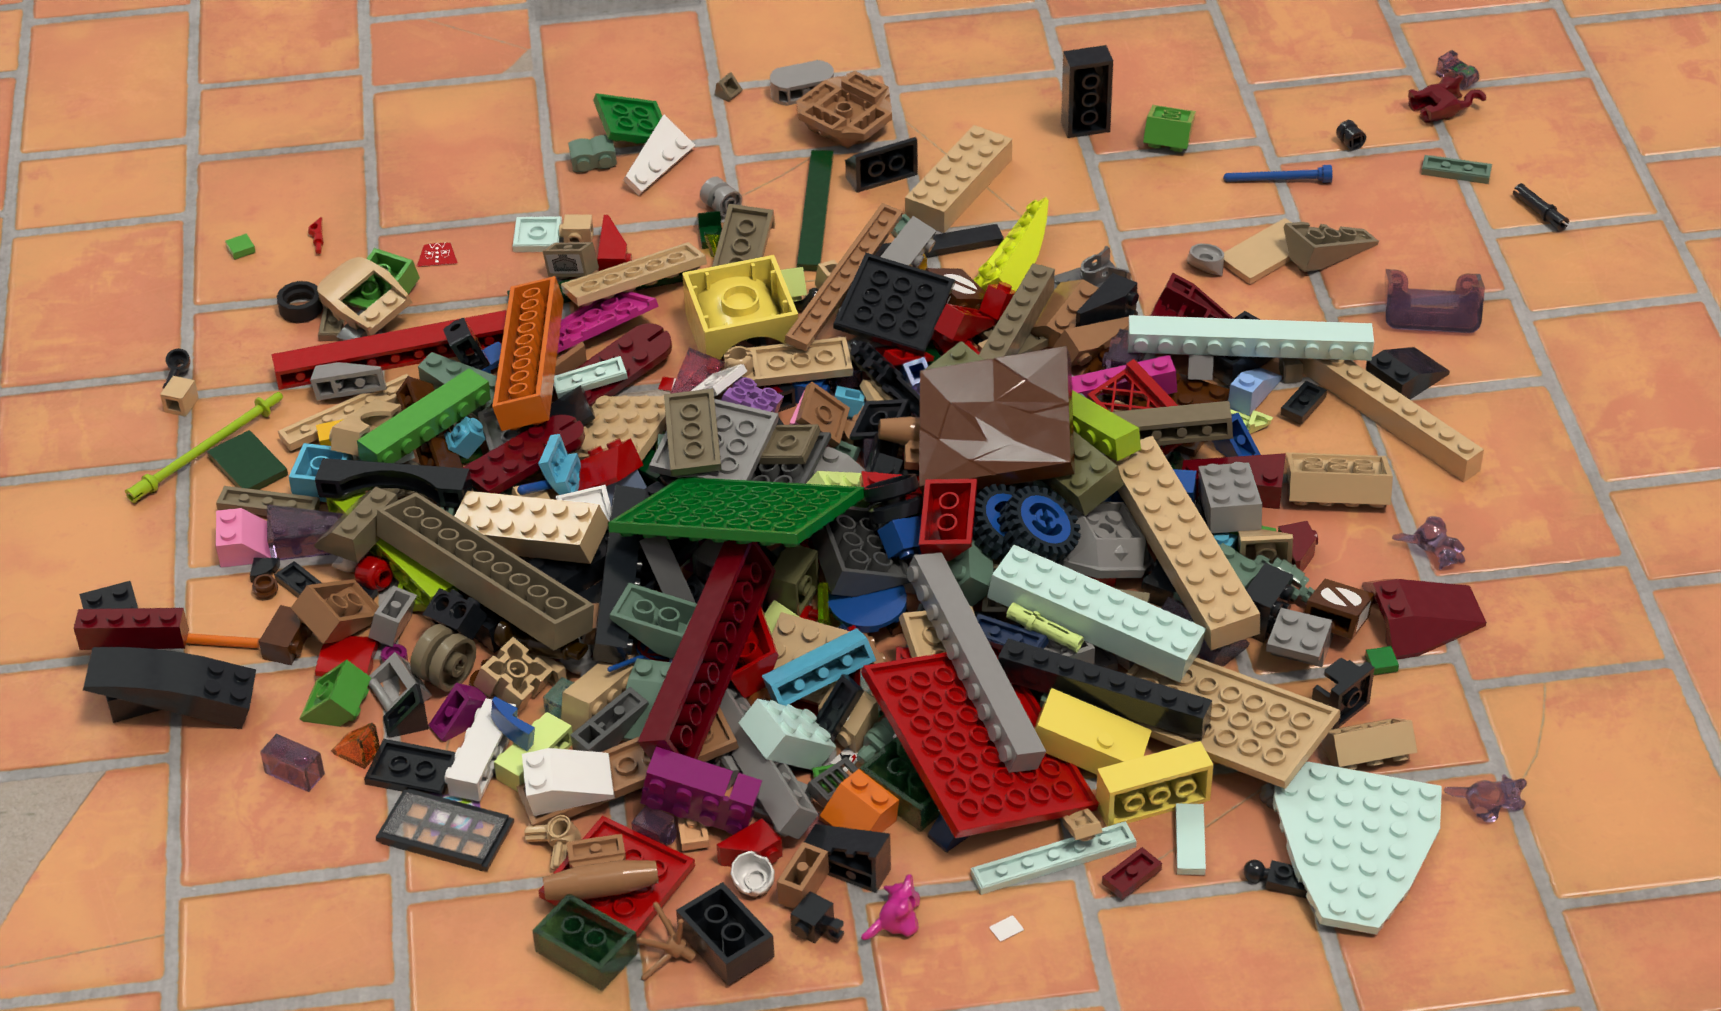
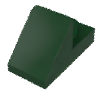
[697,211,722,249]

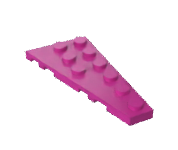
[557,292,659,353]

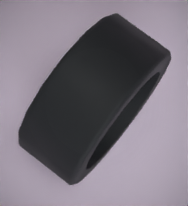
[277,281,323,323]

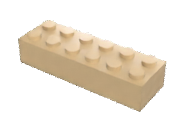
[905,125,1012,233]
[455,491,609,564]

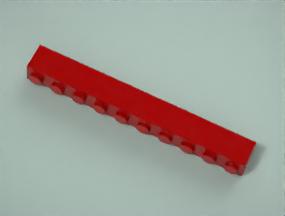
[271,310,507,390]

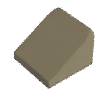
[1279,358,1304,384]

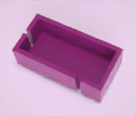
[640,747,762,835]

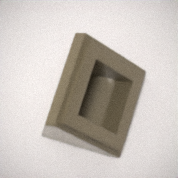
[715,72,743,101]

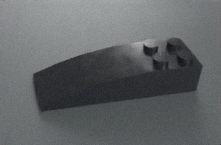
[83,647,256,729]

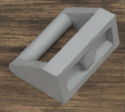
[368,652,432,712]

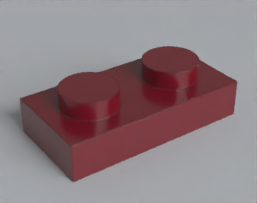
[1102,847,1162,900]

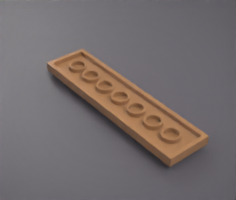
[516,706,739,827]

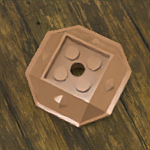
[796,71,892,149]

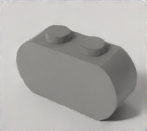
[770,60,834,106]

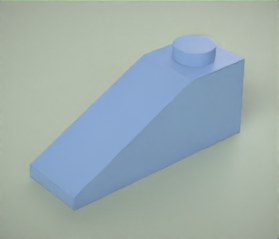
[1228,368,1282,416]

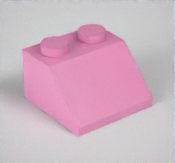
[216,508,272,568]

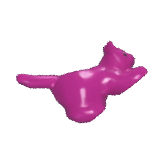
[861,874,920,940]

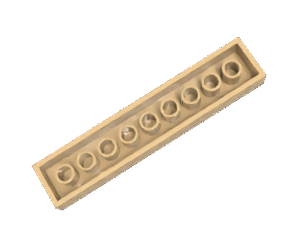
[1106,436,1260,650]

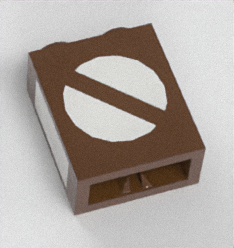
[925,268,985,309]
[1304,578,1374,639]

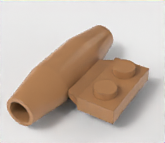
[878,417,920,470]
[543,834,659,901]

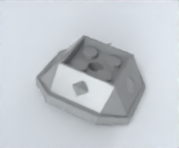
[1058,502,1154,578]

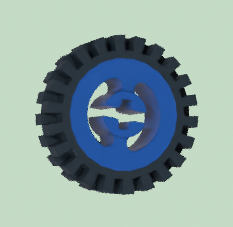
[972,484,1015,562]
[999,485,1081,563]

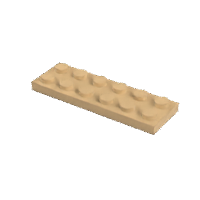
[561,242,707,306]

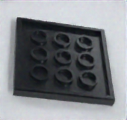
[833,253,955,356]

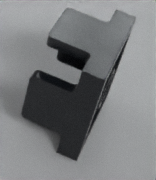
[1312,658,1375,729]

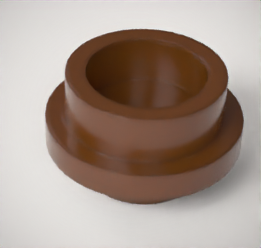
[252,574,278,598]

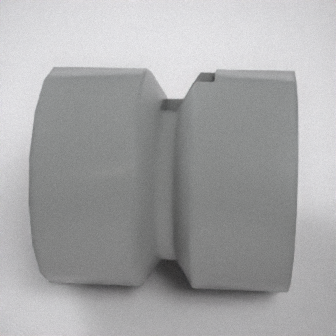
[700,177,742,217]

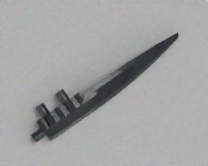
[850,340,920,417]

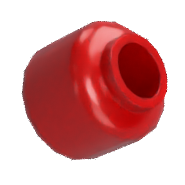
[354,556,393,592]

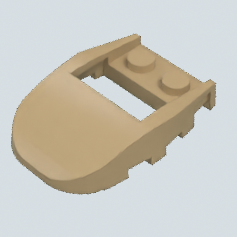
[317,257,413,336]

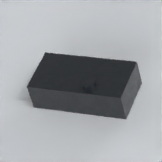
[1061,45,1113,138]

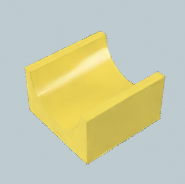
[682,255,798,376]

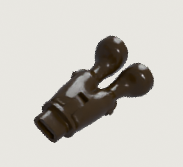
[494,621,588,660]

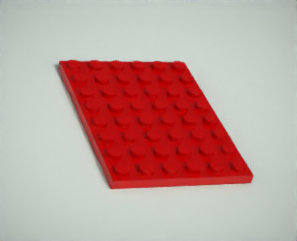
[861,647,1099,838]

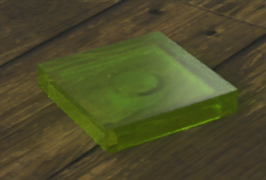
[818,582,832,626]

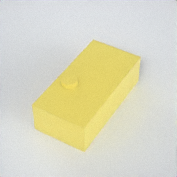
[1034,688,1152,774]
[1096,741,1213,827]

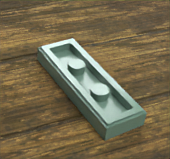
[1421,155,1492,184]

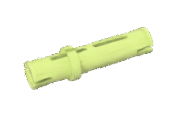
[1006,602,1084,653]

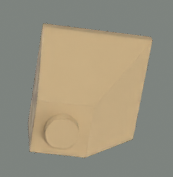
[1237,529,1293,564]

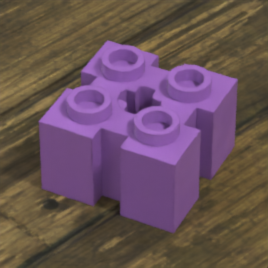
[721,376,784,413]

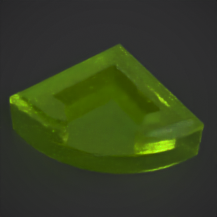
[704,234,720,257]

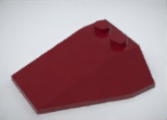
[1150,273,1234,319]
[1362,579,1487,660]

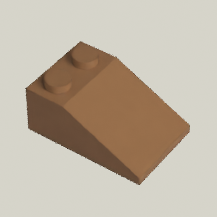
[291,579,379,644]

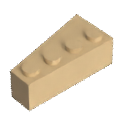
[561,647,640,732]

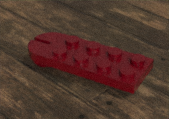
[574,323,672,407]
[463,415,585,494]

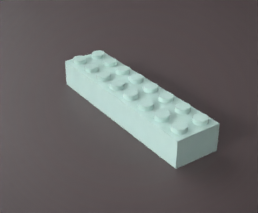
[987,545,1206,683]

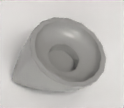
[1186,243,1224,276]

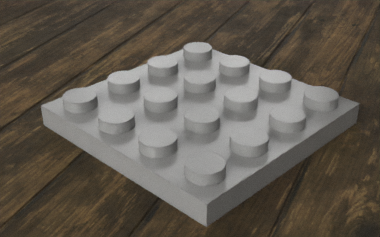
[649,399,779,481]

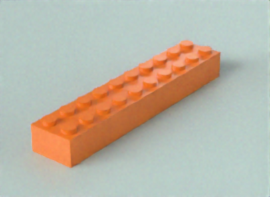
[492,276,564,431]

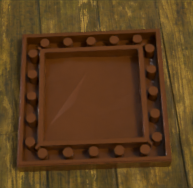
[919,346,1075,497]

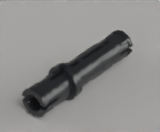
[1513,183,1569,231]

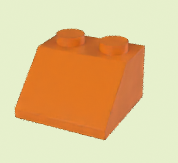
[819,769,900,833]

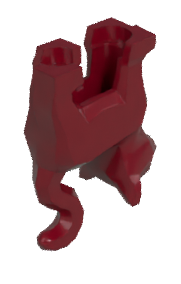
[1408,75,1487,123]

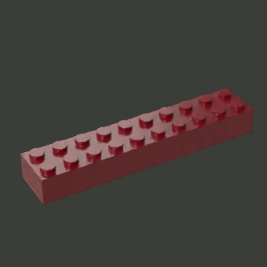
[637,540,776,760]

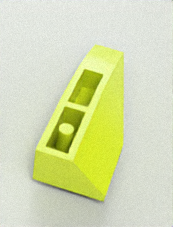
[973,197,1049,292]

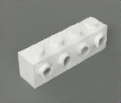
[445,698,518,802]

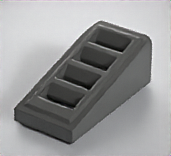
[806,757,858,809]

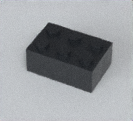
[676,882,775,985]

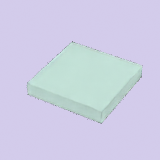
[513,217,562,252]

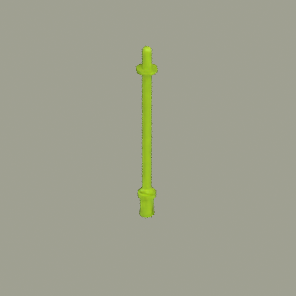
[125,392,283,503]

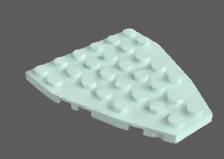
[1273,761,1442,935]

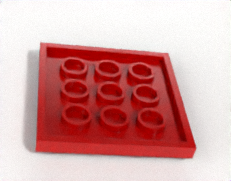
[538,815,695,944]

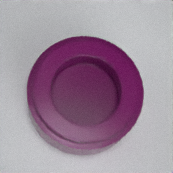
[381,644,408,663]

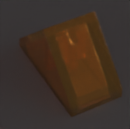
[331,722,380,769]

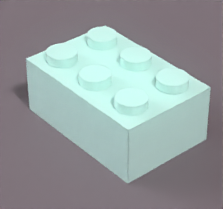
[738,699,836,770]

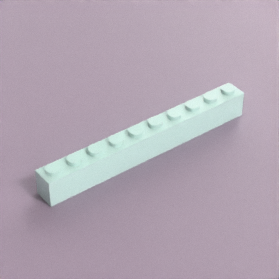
[1128,315,1374,361]

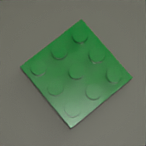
[593,93,662,144]

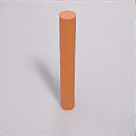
[186,633,260,649]

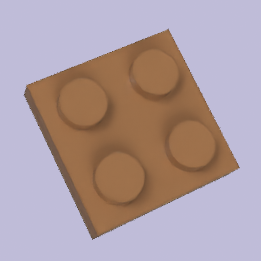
[795,382,850,448]

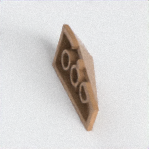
[1052,317,1129,366]

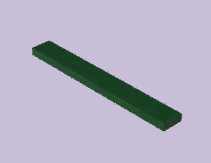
[797,150,834,271]

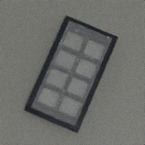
[376,789,514,871]

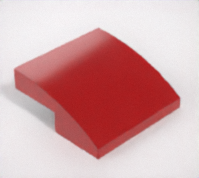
[875,346,934,366]
[315,636,379,676]

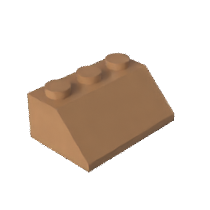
[1031,279,1098,347]

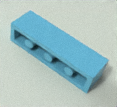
[762,628,876,706]

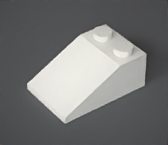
[522,748,615,816]

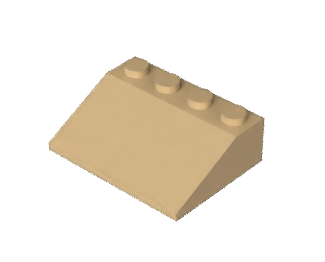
[1286,452,1393,508]

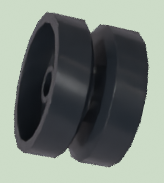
[863,474,923,524]

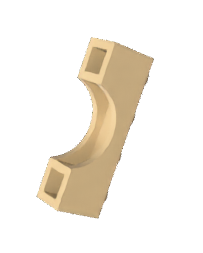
[329,399,401,456]

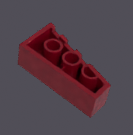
[1182,453,1286,509]

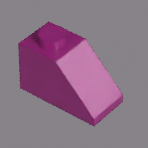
[429,683,488,742]

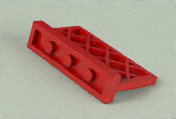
[1087,359,1183,455]

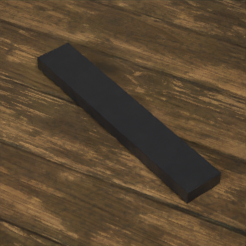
[875,224,1004,258]

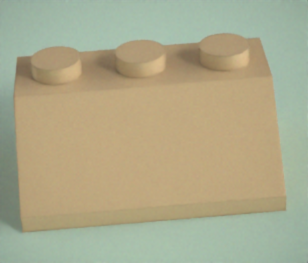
[1321,718,1418,770]

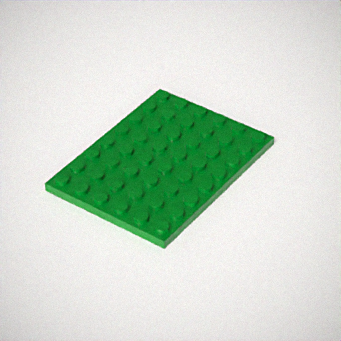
[608,477,865,547]

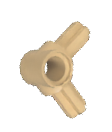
[524,815,581,871]

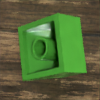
[300,660,371,727]

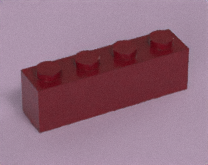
[73,608,189,650]

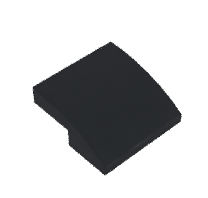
[550,385,595,426]

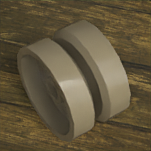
[410,624,476,692]

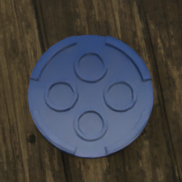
[828,585,907,633]

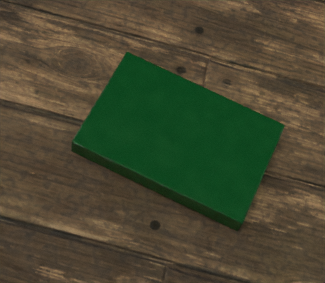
[207,430,288,490]

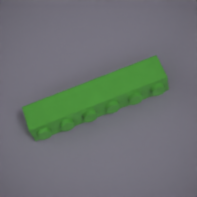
[357,368,491,463]

